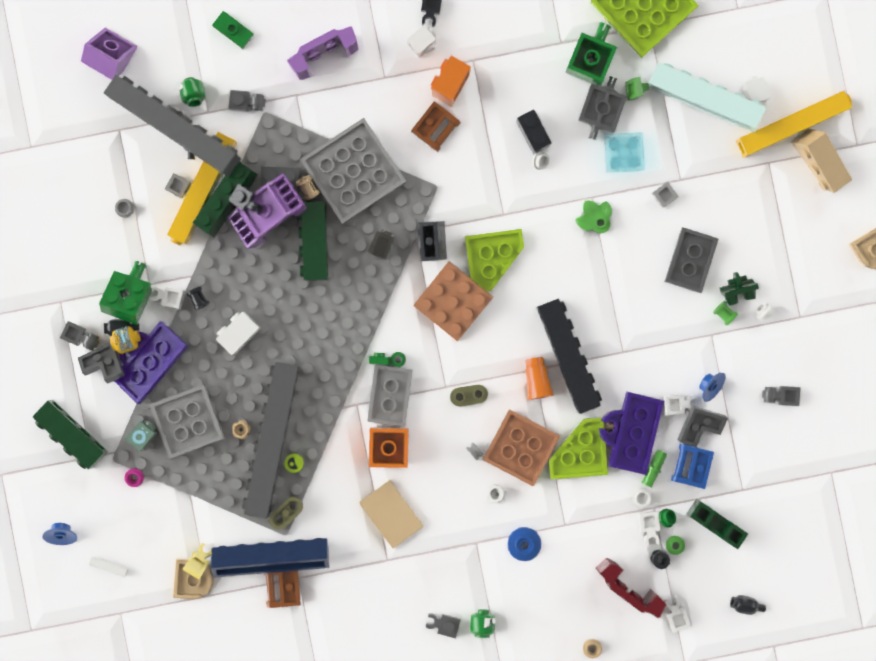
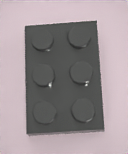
[260,166,300,226]
[664,227,719,294]

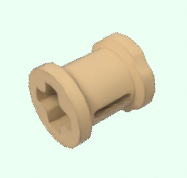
[296,175,320,200]

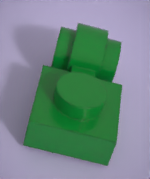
[369,352,406,367]

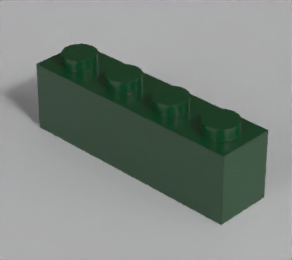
[192,162,258,237]
[298,202,328,281]
[32,400,109,470]

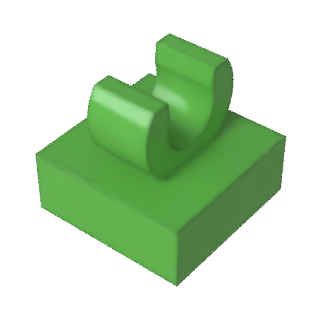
[625,77,649,101]

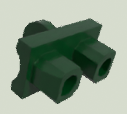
[719,272,759,306]

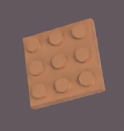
[413,261,494,342]
[482,409,560,487]

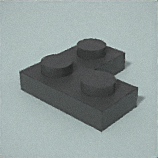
[77,343,125,384]
[677,405,728,447]

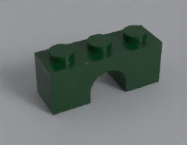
[686,499,749,549]

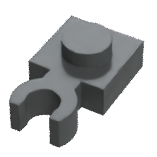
[425,613,461,639]

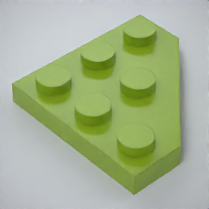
[465,229,524,292]
[548,417,608,480]

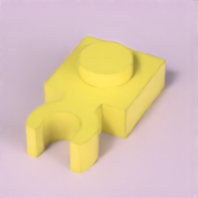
[182,543,212,579]

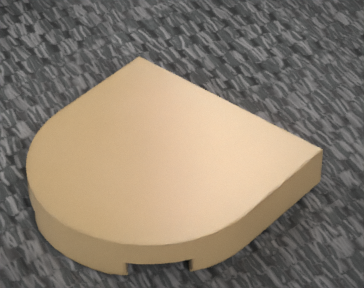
[849,228,876,269]
[173,559,214,599]

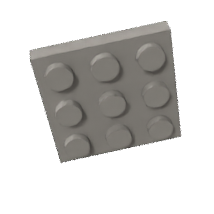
[150,384,225,459]

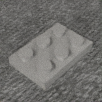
[367,365,413,427]

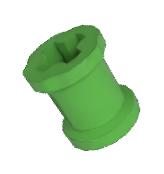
[712,300,738,326]

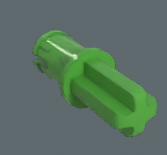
[641,450,667,488]

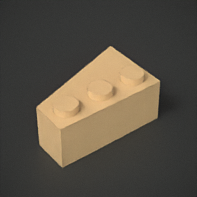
[791,129,852,193]

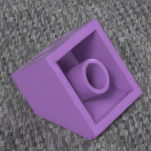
[80,27,138,80]

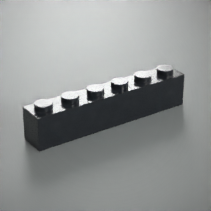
[536,298,602,414]

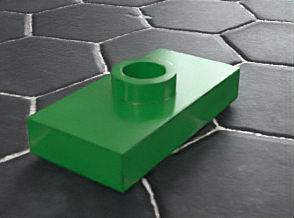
[212,10,254,50]

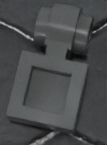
[228,90,266,112]
[60,321,100,351]
[762,386,801,406]

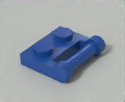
[671,443,714,489]

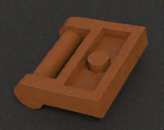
[411,101,461,153]
[264,571,301,608]

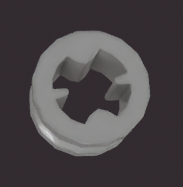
[466,442,484,460]

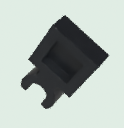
[421,0,442,27]

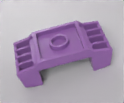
[287,26,359,80]
[227,174,307,249]

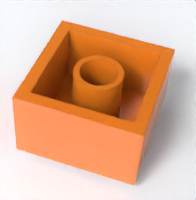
[430,55,471,107]
[369,427,409,468]

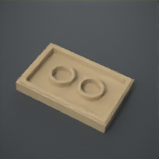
[359,479,424,549]

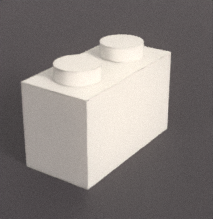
[216,312,261,356]

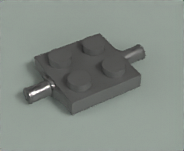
[578,76,627,140]

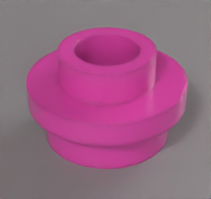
[124,468,144,487]

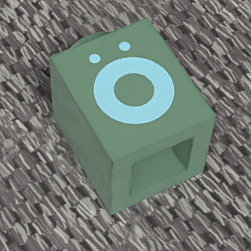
[125,420,159,451]

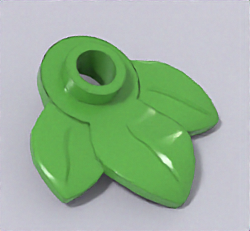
[575,200,612,234]

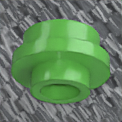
[666,535,685,555]

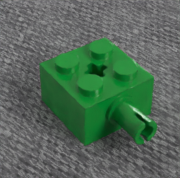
[565,22,617,86]
[99,261,152,325]

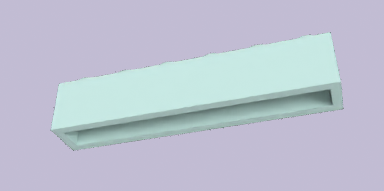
[649,62,766,133]

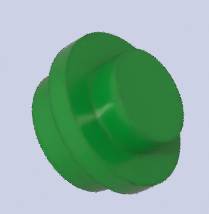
[659,508,676,528]

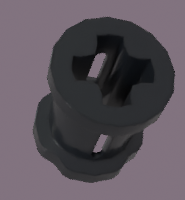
[186,286,210,311]
[650,549,670,569]

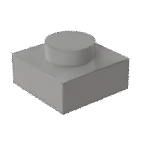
[164,172,191,199]
[651,182,679,209]

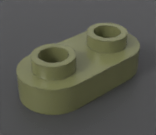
[450,384,488,407]
[269,496,303,530]

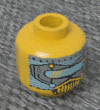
[110,326,141,354]

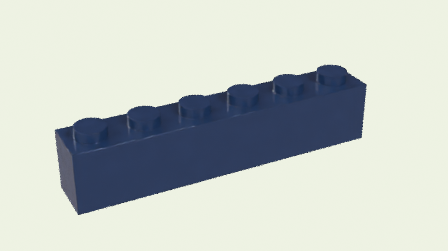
[211,538,330,578]

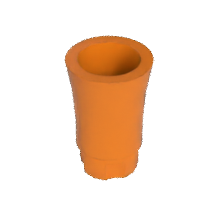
[525,357,554,400]

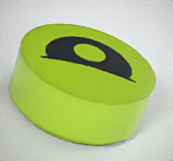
[284,453,304,473]

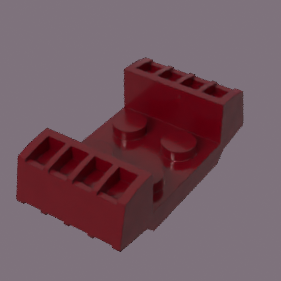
[595,558,666,619]

